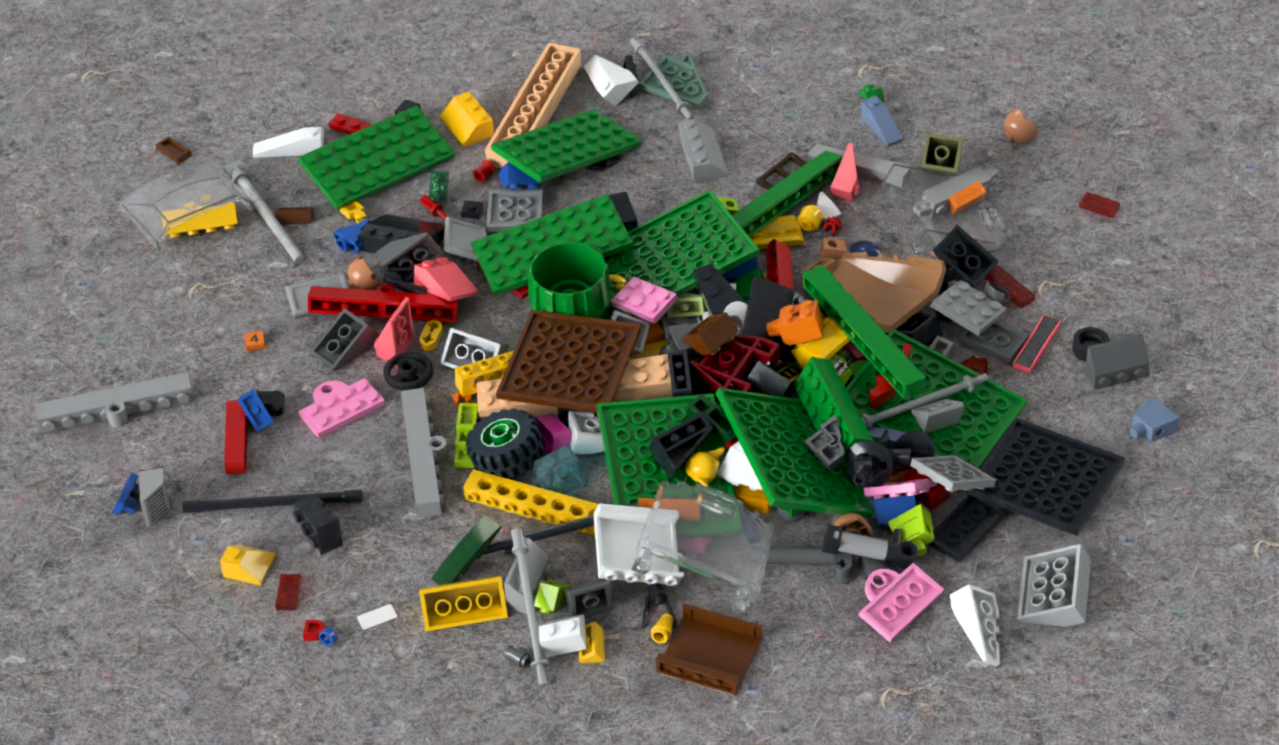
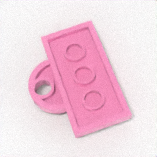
[299,378,385,439]
[859,563,944,642]

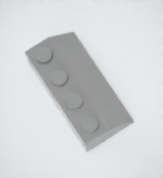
[679,119,729,182]

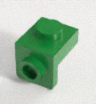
[858,84,885,104]

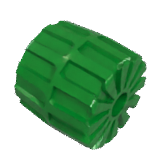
[528,242,611,320]

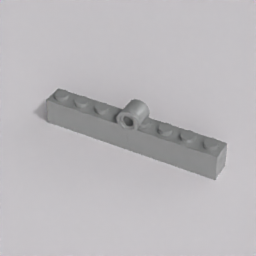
[35,372,194,433]
[401,388,448,518]

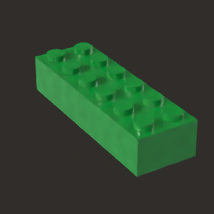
[793,357,873,469]

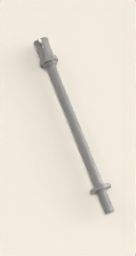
[630,36,694,120]
[861,373,988,429]
[511,528,549,687]

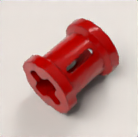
[472,160,496,183]

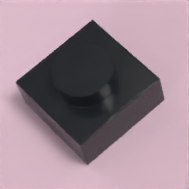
[461,200,483,219]

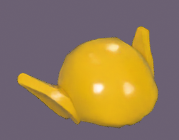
[685,447,725,488]

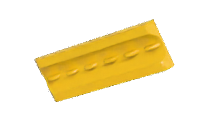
[750,215,804,250]

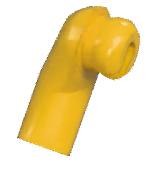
[609,275,627,290]

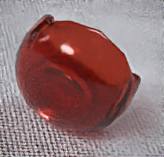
[961,355,989,376]

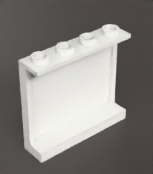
[594,503,684,586]

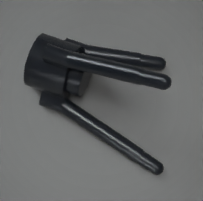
[383,266,427,293]
[642,583,678,628]

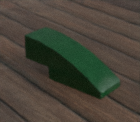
[687,394,737,442]

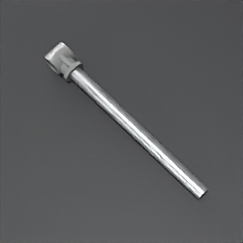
[223,160,304,264]

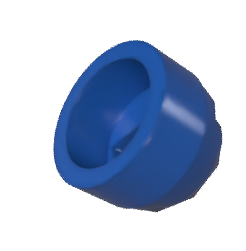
[319,628,337,646]

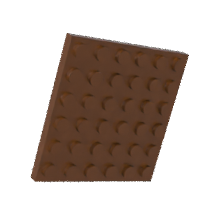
[496,310,642,413]

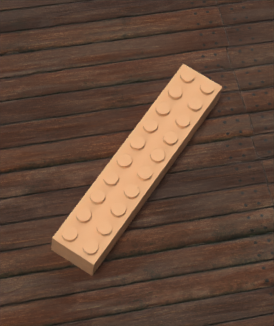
[485,43,581,168]
[476,354,673,420]

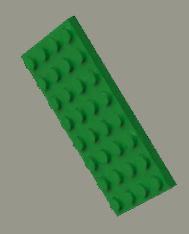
[298,106,456,210]
[491,109,642,183]
[471,194,634,297]

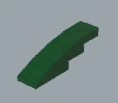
[431,515,502,585]

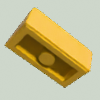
[579,621,605,663]

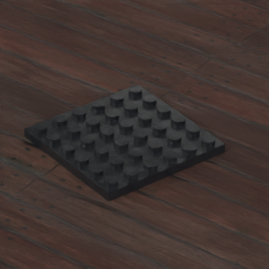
[965,418,1125,536]

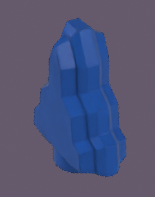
[333,219,371,253]

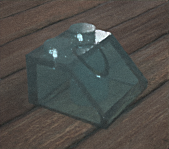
[533,445,588,496]

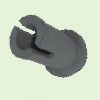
[504,645,532,668]

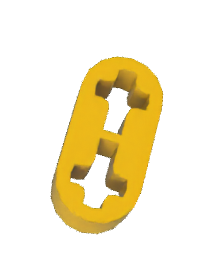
[419,320,443,351]

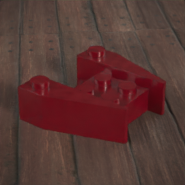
[689,334,780,399]

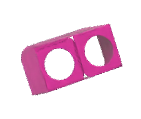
[534,413,572,455]

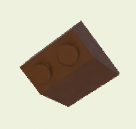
[682,312,739,355]

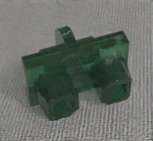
[429,170,449,204]

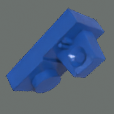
[237,389,274,432]
[112,472,138,515]

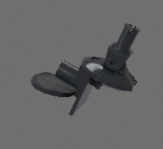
[845,430,935,487]

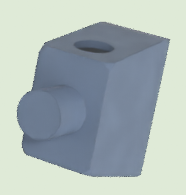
[1129,397,1179,442]

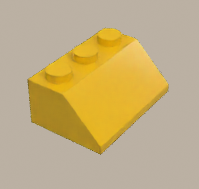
[440,91,494,148]
[791,317,850,369]

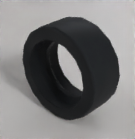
[1072,327,1110,362]

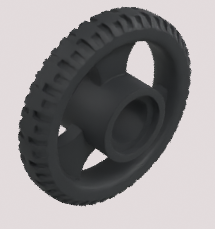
[383,352,433,391]

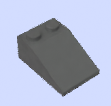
[376,232,446,286]
[310,308,379,371]

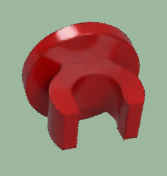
[823,216,843,237]

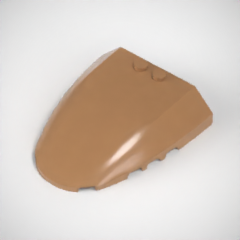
[802,252,946,333]

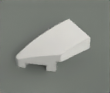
[816,192,841,223]

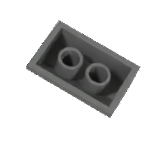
[1085,333,1150,390]

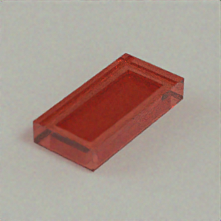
[1079,192,1120,218]
[275,574,302,610]

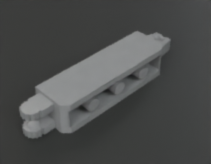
[913,167,998,218]

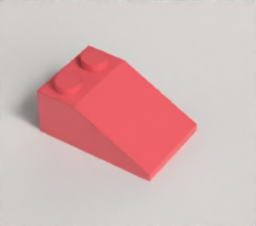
[414,257,479,301]
[374,297,414,360]

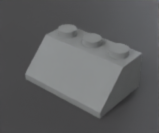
[440,328,509,369]
[504,537,553,614]

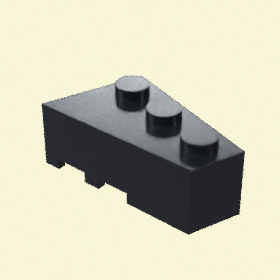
[693,264,748,316]
[747,361,803,397]
[292,494,343,555]

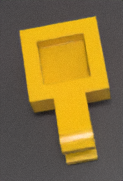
[340,201,367,224]

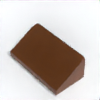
[275,207,313,225]

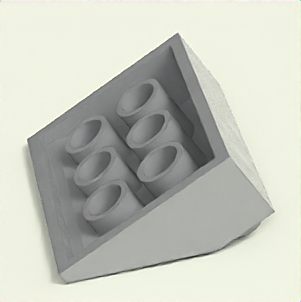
[1017,544,1091,627]

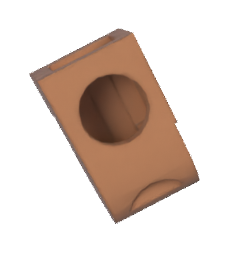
[820,237,848,259]

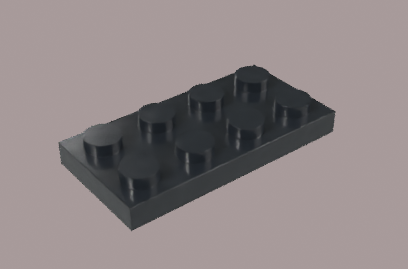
[928,495,1007,562]

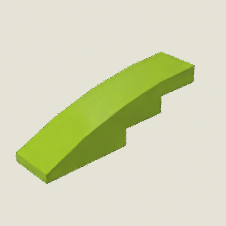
[454,403,478,468]

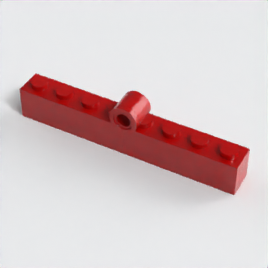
[307,285,459,323]

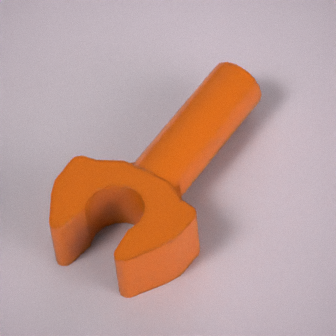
[452,392,472,407]

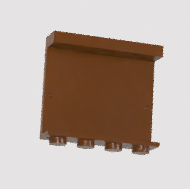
[656,604,762,696]

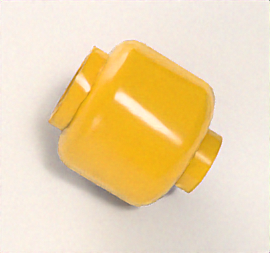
[797,205,823,232]

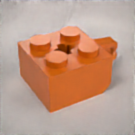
[766,300,824,346]

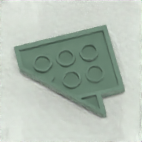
[639,52,707,110]

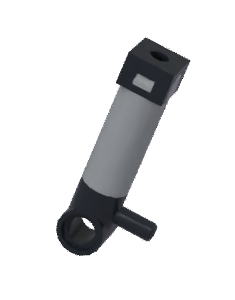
[822,524,918,569]

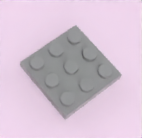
[486,190,543,232]
[931,280,1007,336]
[910,455,996,492]

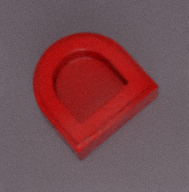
[303,620,325,641]

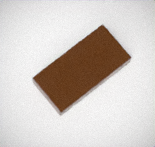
[155,136,192,164]

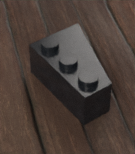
[648,412,713,480]

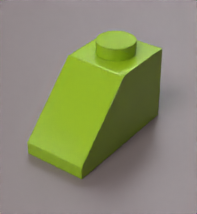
[534,580,572,614]

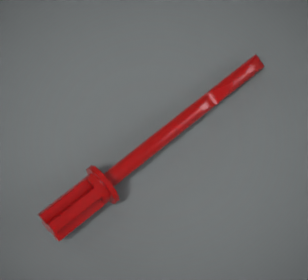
[419,195,449,220]

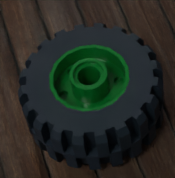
[466,408,545,480]

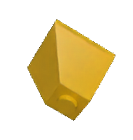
[220,545,277,585]

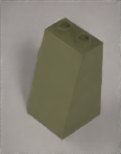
[921,133,963,178]

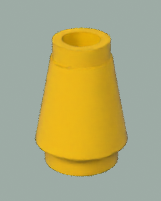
[651,614,673,644]

